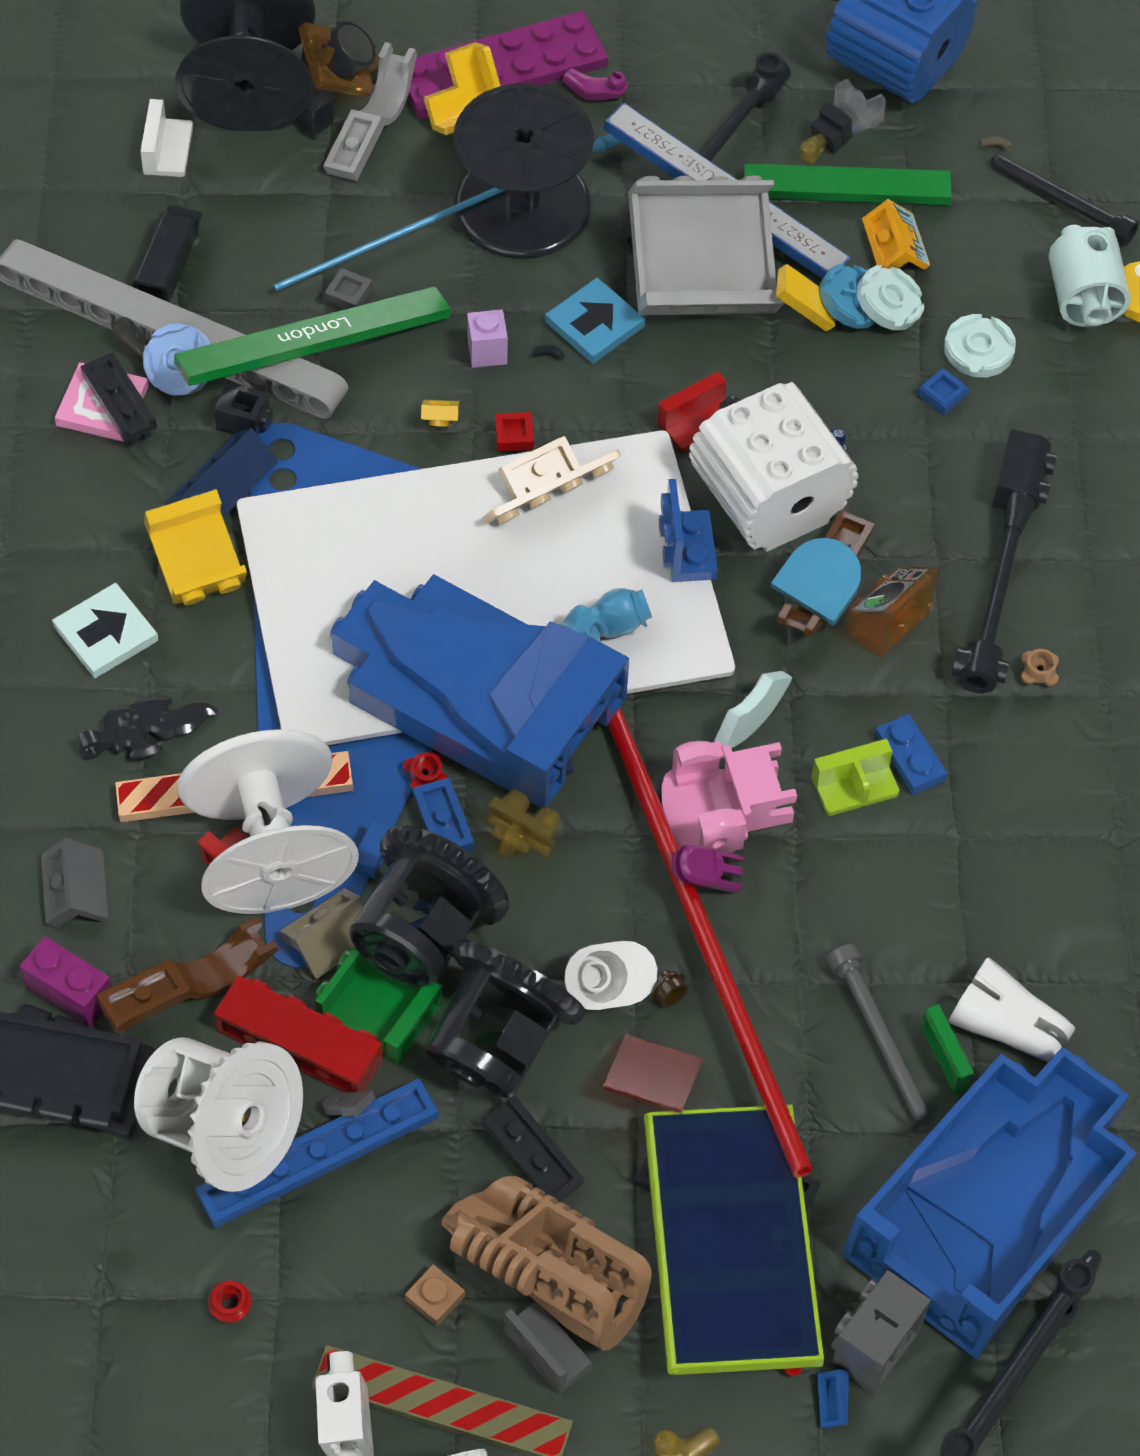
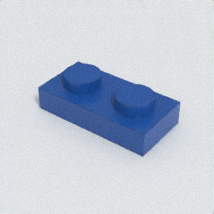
[874,714,947,795]
[412,777,474,851]

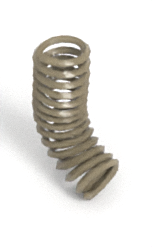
[980,136,1012,152]

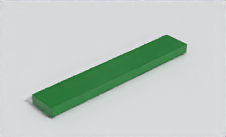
[744,163,951,205]

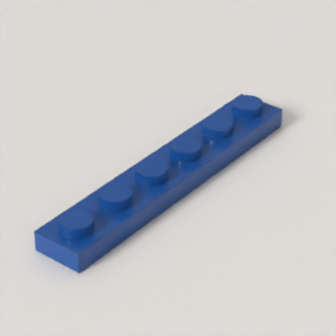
[195,1078,439,1229]

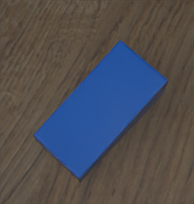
[817,1369,849,1429]

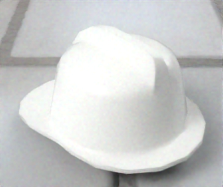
[564,941,658,1010]

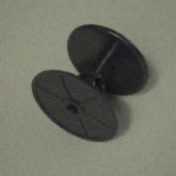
[175,0,316,131]
[453,83,594,258]

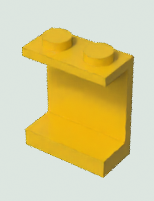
[144,489,247,606]

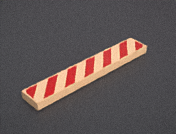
[115,751,354,823]

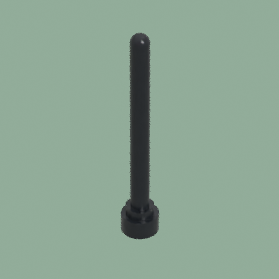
[991,154,1140,246]

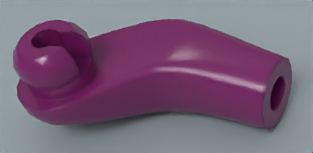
[562,68,628,101]

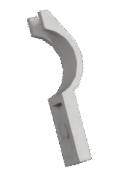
[323,42,417,181]

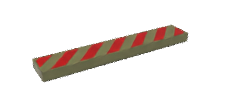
[312,1345,573,1456]

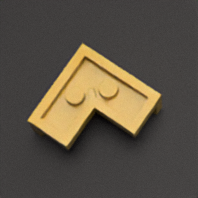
[423,42,501,135]

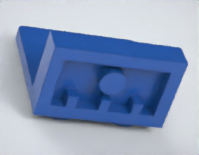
[659,479,718,582]

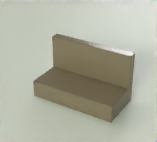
[280,888,365,979]

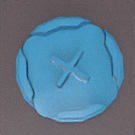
[819,263,876,329]

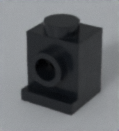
[214,381,273,435]

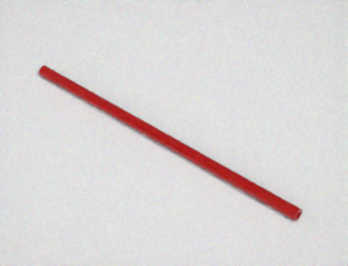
[607,708,813,1178]

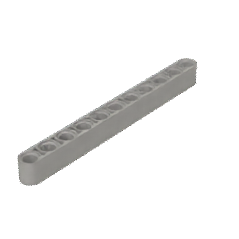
[0,239,349,419]

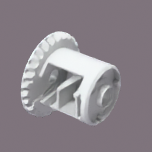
[134,1037,303,1192]

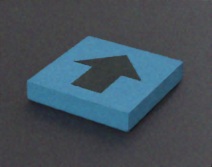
[545,277,645,364]

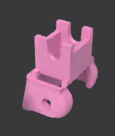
[661,740,797,853]

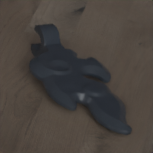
[78,696,218,760]

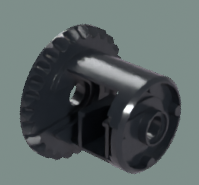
[349,826,510,987]
[424,939,586,1098]

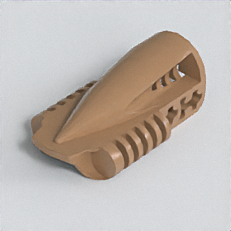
[441,1176,652,1351]

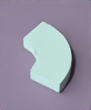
[714,671,793,748]

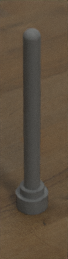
[826,944,928,1121]

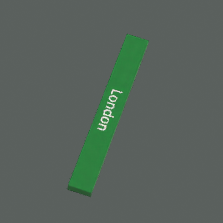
[174,286,451,386]

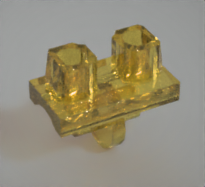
[488,789,560,857]

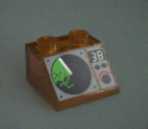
[847,566,939,658]

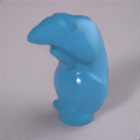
[559,588,653,641]

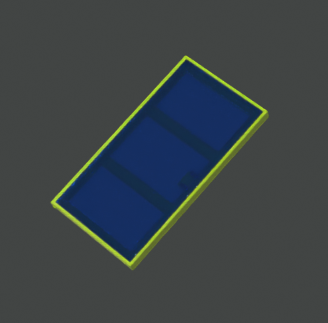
[644,1105,824,1375]

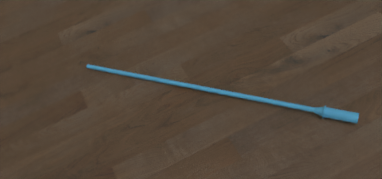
[273,134,623,291]

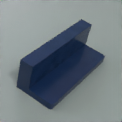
[164,428,278,517]

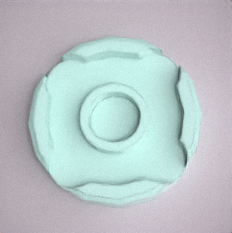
[857,265,924,330]
[944,314,1016,378]

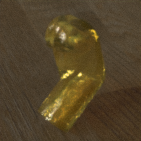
[654,1426,721,1456]

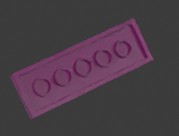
[408,10,608,120]

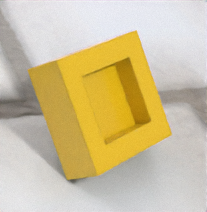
[421,400,460,426]

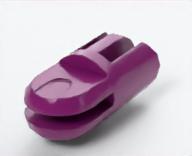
[671,845,744,894]

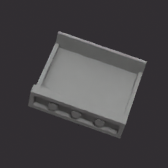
[628,176,785,315]

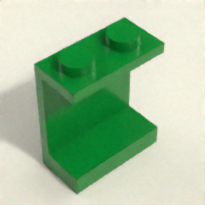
[314,947,443,1066]

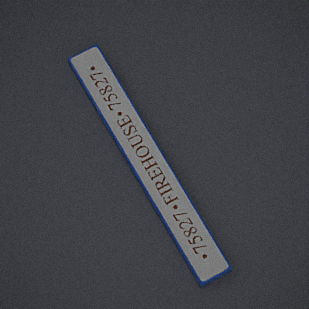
[603,103,851,279]

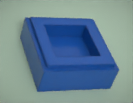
[917,368,969,416]

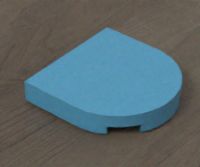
[771,538,861,626]

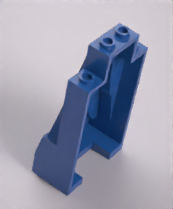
[330,574,629,811]
[841,1047,1137,1360]

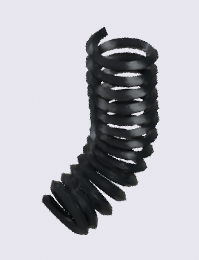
[532,345,565,361]

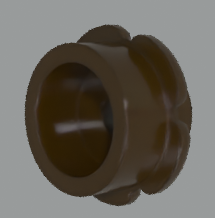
[651,970,688,1007]

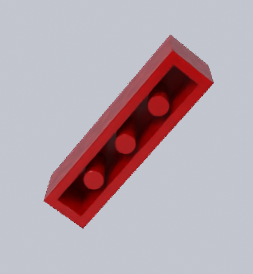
[214,975,383,1092]

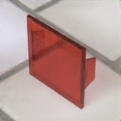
[603,1034,703,1113]

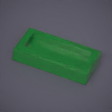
[920,1004,974,1095]

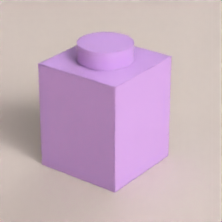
[467,309,508,368]

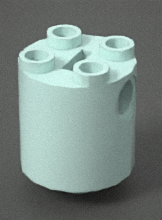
[1048,225,1131,327]

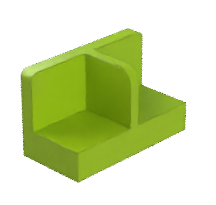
[811,739,899,816]

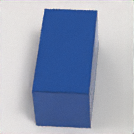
[353,820,392,880]

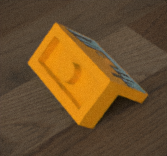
[862,199,930,270]

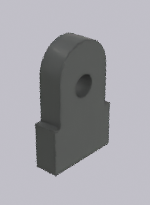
[322,1090,376,1117]

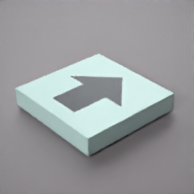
[52,583,159,678]

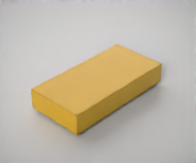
[776,264,836,332]

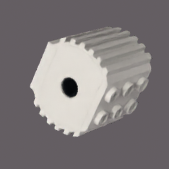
[689,382,858,552]

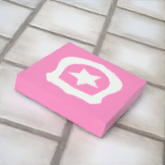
[55,362,149,442]

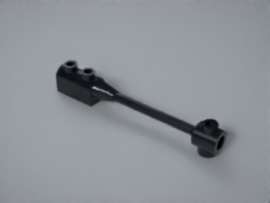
[621,52,791,255]
[951,428,1057,693]

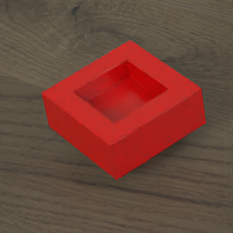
[495,412,534,452]

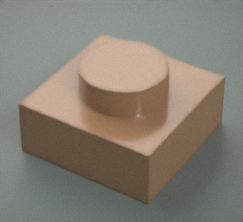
[405,1264,465,1327]

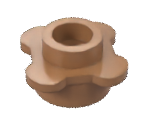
[1021,649,1059,686]

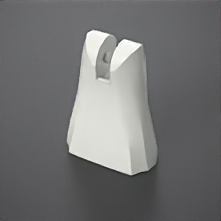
[948,957,1075,1062]

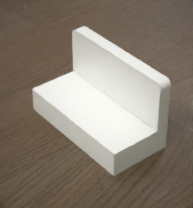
[140,99,193,177]

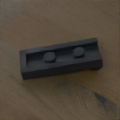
[80,352,157,445]
[480,1096,585,1202]

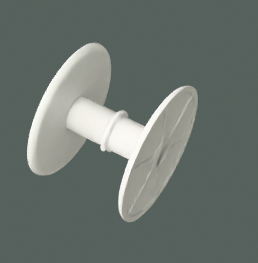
[177,729,359,914]

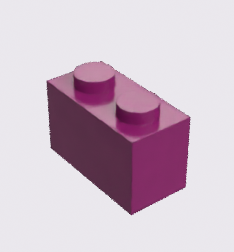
[20,936,112,1028]

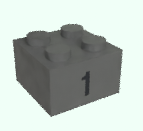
[831,1270,931,1396]

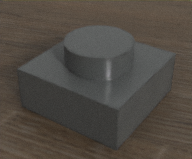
[324,268,373,309]

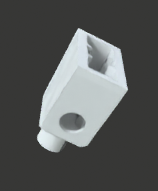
[316,1351,374,1456]

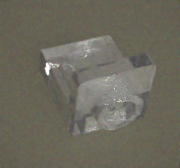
[834,79,886,134]

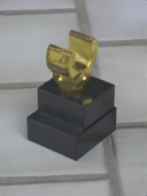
[800,102,853,165]

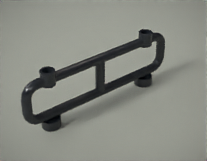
[940,1250,1102,1456]

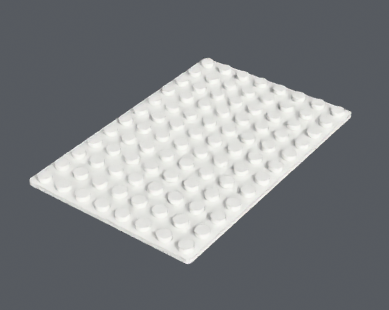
[237,430,735,745]

